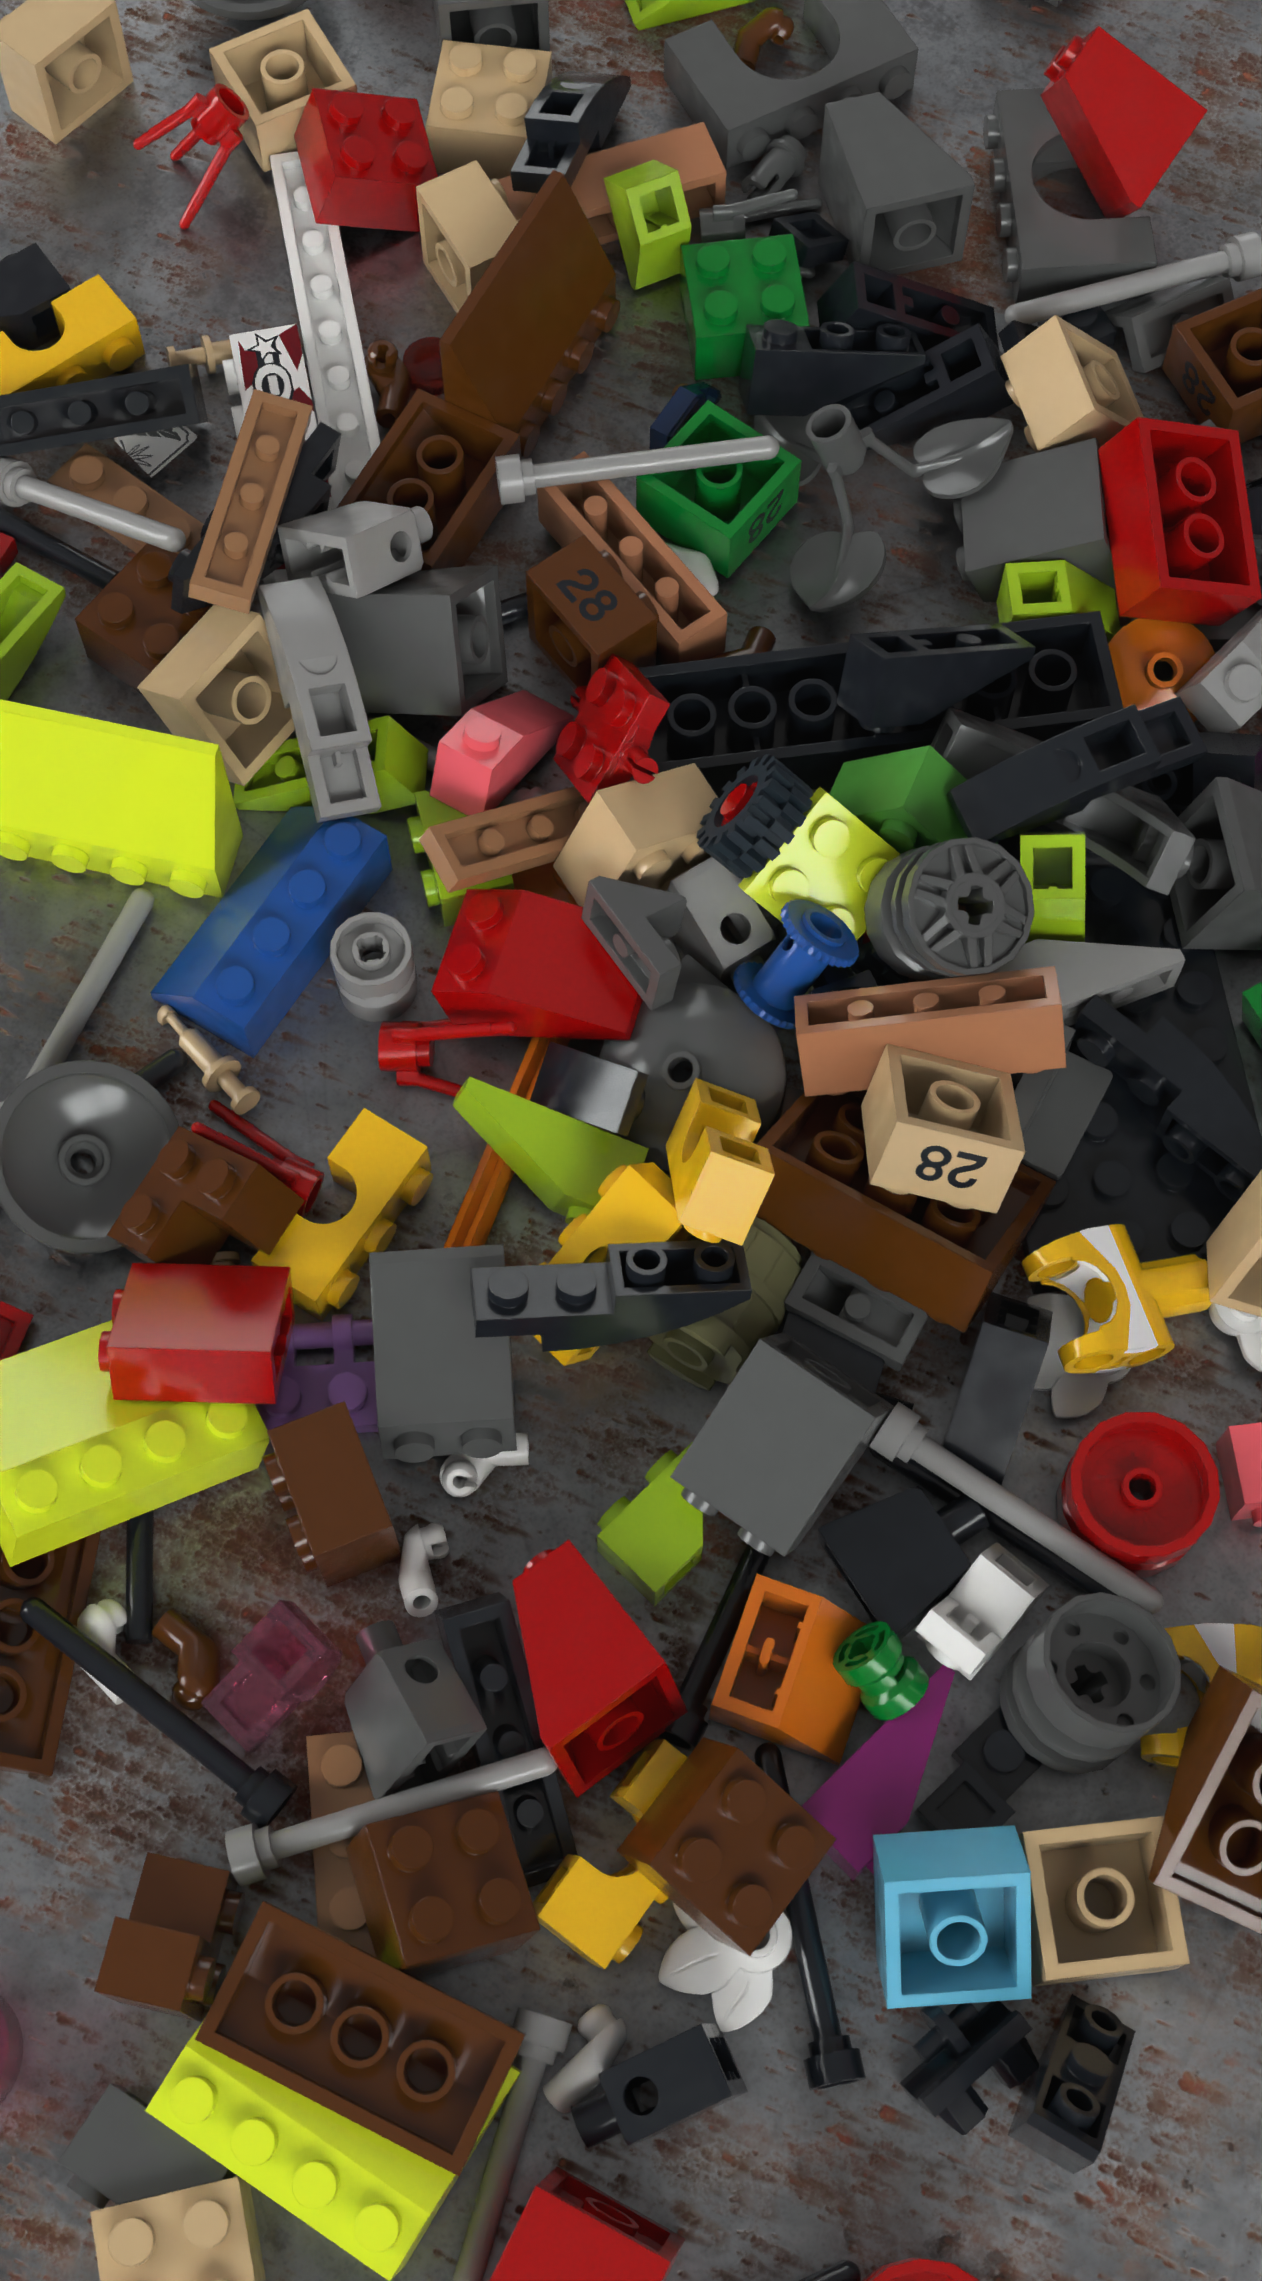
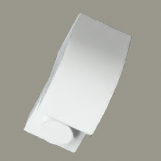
[915,1542,1050,1681]

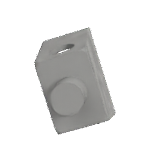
[277,501,433,599]
[667,857,776,986]

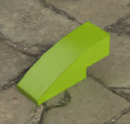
[0,562,66,700]

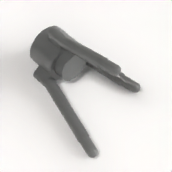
[699,189,823,278]

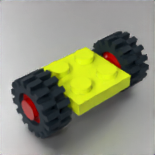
[696,754,909,986]

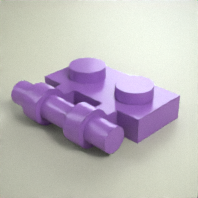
[255,1314,378,1433]

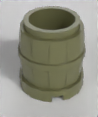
[647,1217,802,1391]

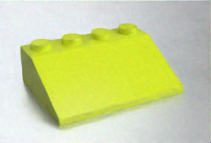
[0,699,243,898]
[0,1320,270,1567]
[145,2020,522,2281]

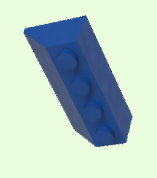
[150,807,392,1058]

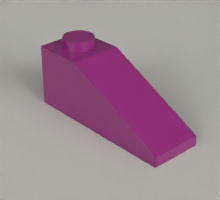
[802,1665,955,1880]

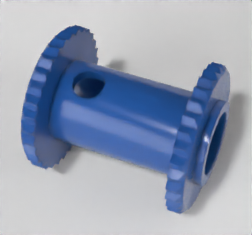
[733,899,859,1029]

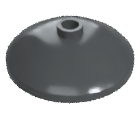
[599,983,787,1172]
[0,1060,179,1254]

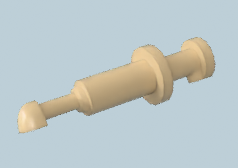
[166,335,302,374]
[157,1005,261,1115]

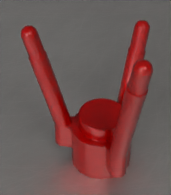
[133,83,250,230]
[378,1018,517,1097]
[191,1100,324,1218]

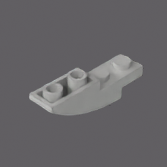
[257,576,382,823]

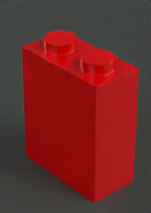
[98,1263,295,1404]

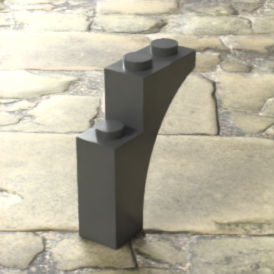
[931,707,1196,895]

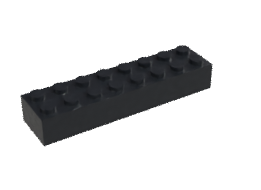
[637,611,1123,798]

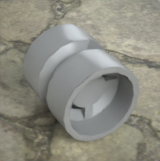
[330,912,417,1022]

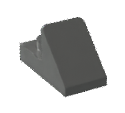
[581,876,687,1011]
[784,1252,929,1372]

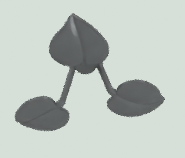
[754,404,1014,612]

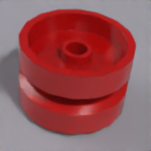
[1056,1412,1220,1578]

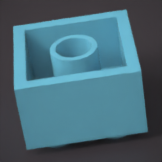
[873,1825,1032,2009]

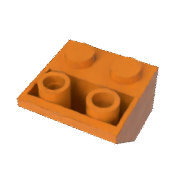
[709,1574,866,1766]

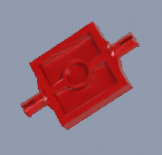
[553,653,670,804]

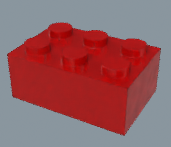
[1098,417,1262,626]

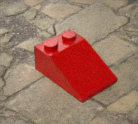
[431,889,643,1040]

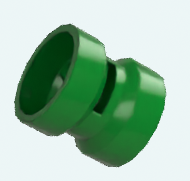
[833,1621,929,1721]

